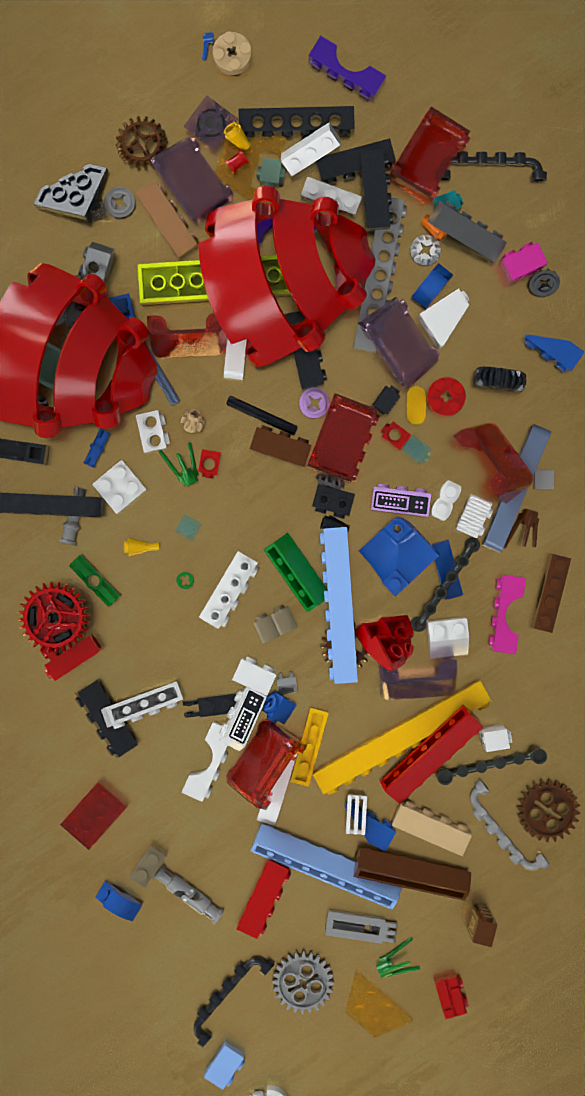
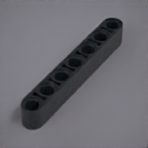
[0,493,103,517]

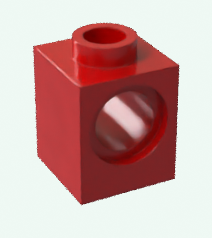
[380,421,411,451]
[198,449,222,478]

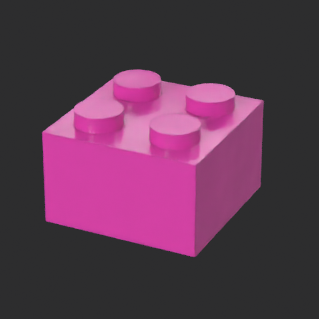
[499,242,548,284]

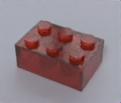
[60,779,129,850]

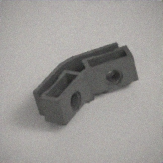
[63,242,115,328]

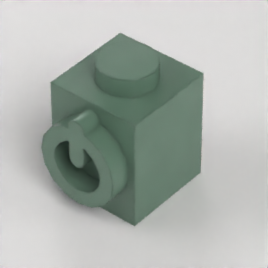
[256,158,286,188]

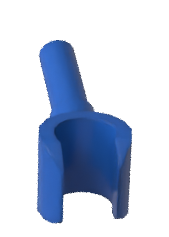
[202,32,214,60]

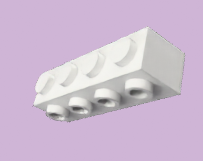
[199,551,259,629]
[101,681,183,729]

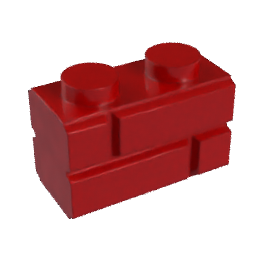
[434,973,469,1019]

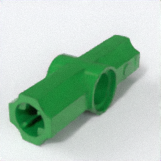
[69,554,120,607]

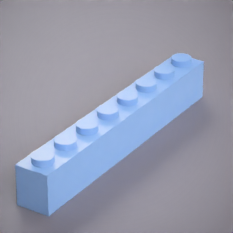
[320,527,358,684]
[251,824,402,910]

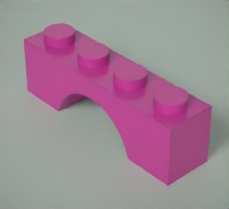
[489,575,526,654]

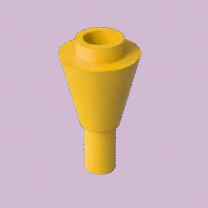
[123,538,159,557]

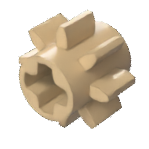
[180,409,206,433]

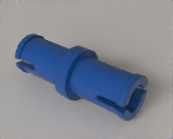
[83,428,111,468]

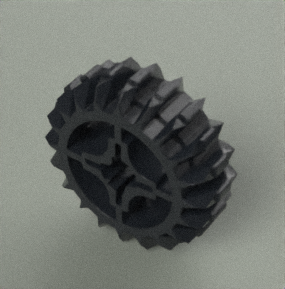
[474,366,527,392]

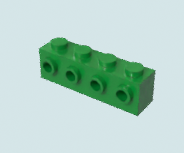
[263,533,328,613]

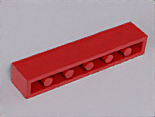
[380,704,483,804]

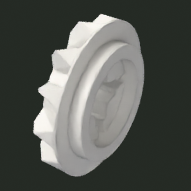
[410,234,441,266]

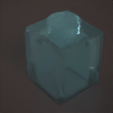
[401,435,432,464]
[175,515,202,541]

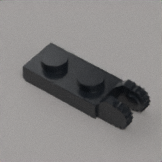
[183,693,236,718]

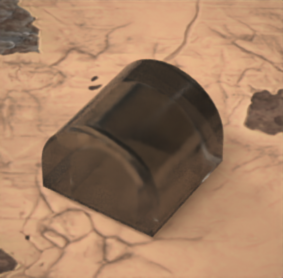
[88,199,108,224]

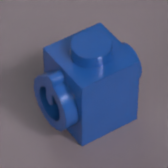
[262,691,297,724]

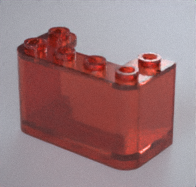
[307,393,380,483]

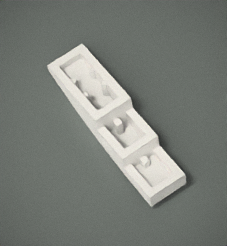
[257,745,298,826]

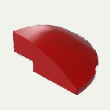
[354,615,414,671]

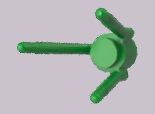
[159,442,199,487]
[376,937,420,978]

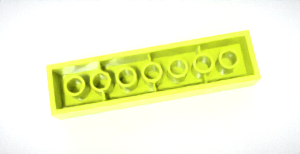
[137,255,291,305]

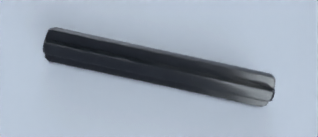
[226,396,298,435]

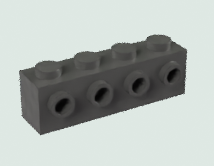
[428,201,507,262]

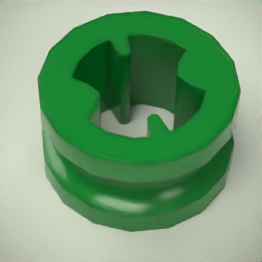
[176,572,194,589]

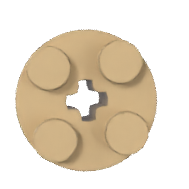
[213,32,252,75]

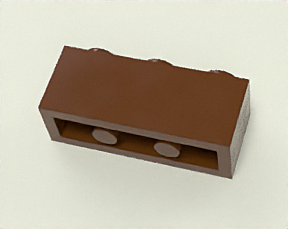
[250,425,312,467]

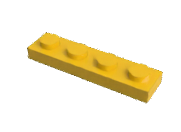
[290,707,329,787]

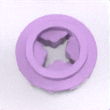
[299,388,330,418]

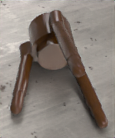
[503,509,539,549]

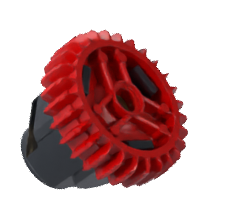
[18,581,90,653]

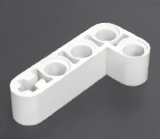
[224,339,247,380]

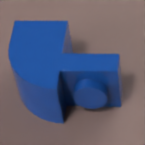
[412,263,453,309]
[95,881,142,921]

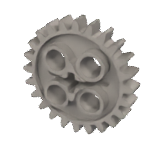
[272,951,334,1014]

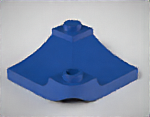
[359,517,440,596]

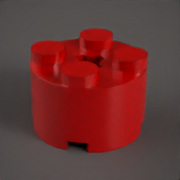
[426,377,466,417]

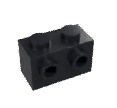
[312,484,355,519]

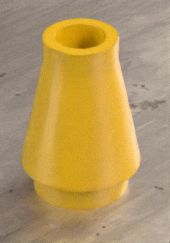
[224,122,251,151]

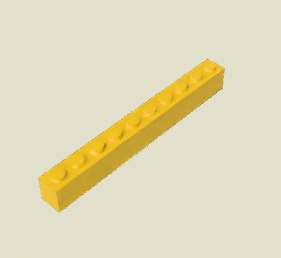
[312,680,492,795]

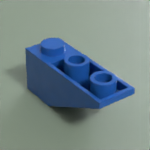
[523,334,585,372]
[344,801,397,852]

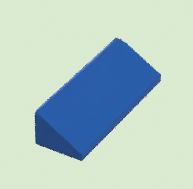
[431,540,463,600]

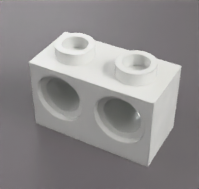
[136,410,170,453]

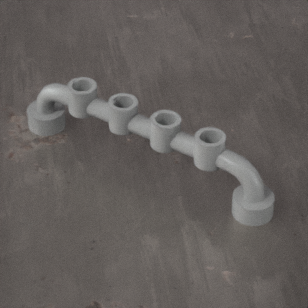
[470,779,550,871]

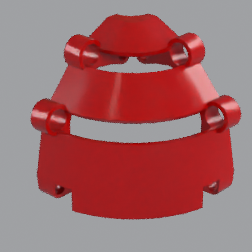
[198,186,376,367]
[0,263,157,438]

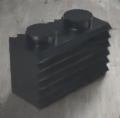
[371,385,400,416]

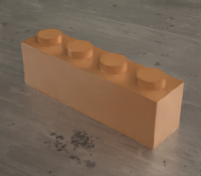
[136,180,199,259]

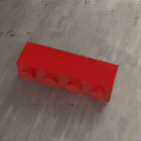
[236,859,291,939]

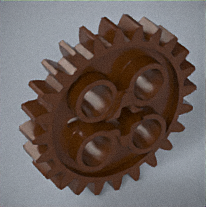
[517,779,580,842]

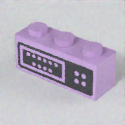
[370,483,431,517]

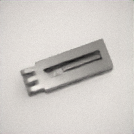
[325,909,398,944]

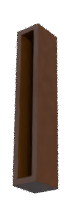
[353,848,471,901]

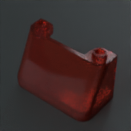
[389,106,470,199]
[147,313,227,358]
[454,423,533,503]
[226,720,308,810]

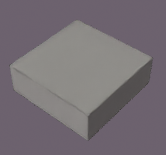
[534,470,554,489]

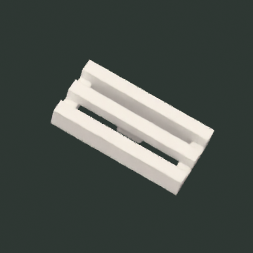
[346,795,367,835]

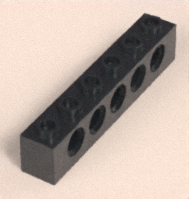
[238,106,355,138]

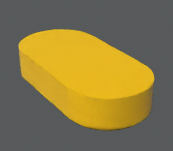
[406,386,426,425]

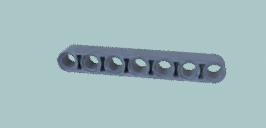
[483,424,551,553]

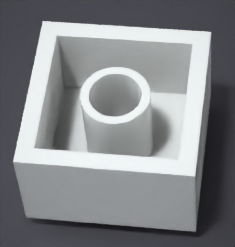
[92,460,148,514]

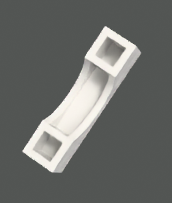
[181,721,228,802]

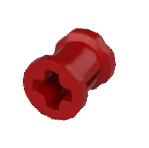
[225,149,250,175]

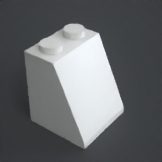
[418,288,470,350]
[426,616,469,659]

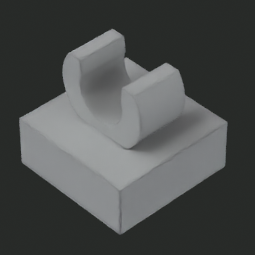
[277,672,298,695]

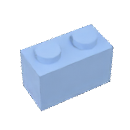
[204,1041,245,1090]

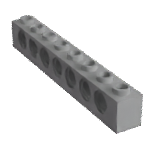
[353,197,407,353]

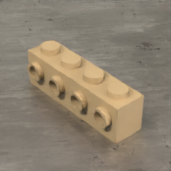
[392,801,472,856]

